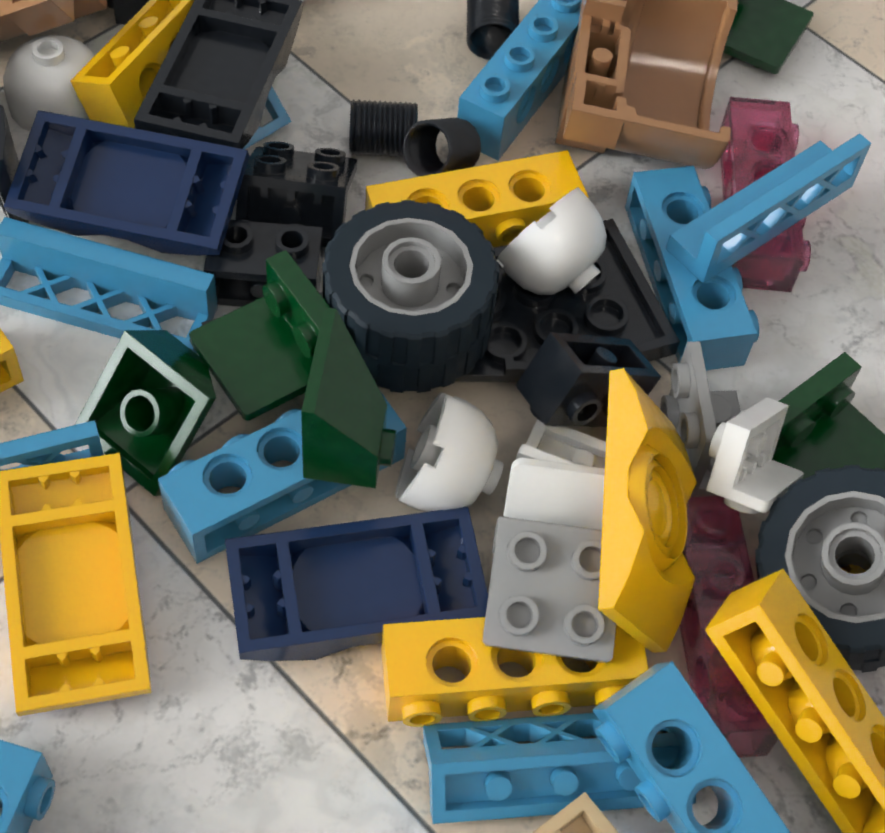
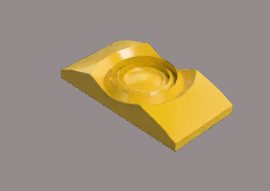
[598,368,697,653]
[0,453,152,716]

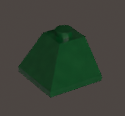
[301,307,396,488]
[75,330,216,497]

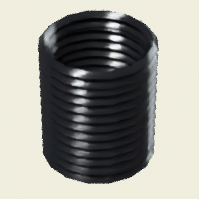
[466,0,519,60]
[349,99,418,157]
[402,118,481,176]

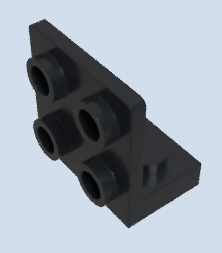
[236,141,358,247]

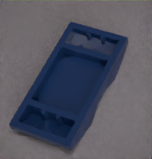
[3,110,250,256]
[225,506,488,661]

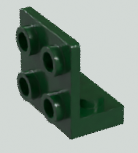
[723,0,813,74]
[189,250,330,421]
[772,352,885,480]

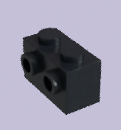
[204,219,323,307]
[515,332,661,427]

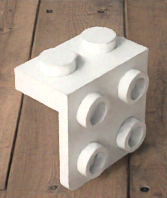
[503,458,605,530]

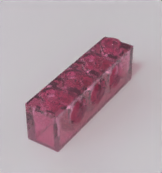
[720,97,811,292]
[679,496,778,758]

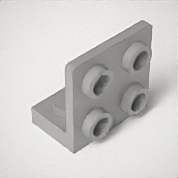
[660,341,741,501]
[482,516,617,663]

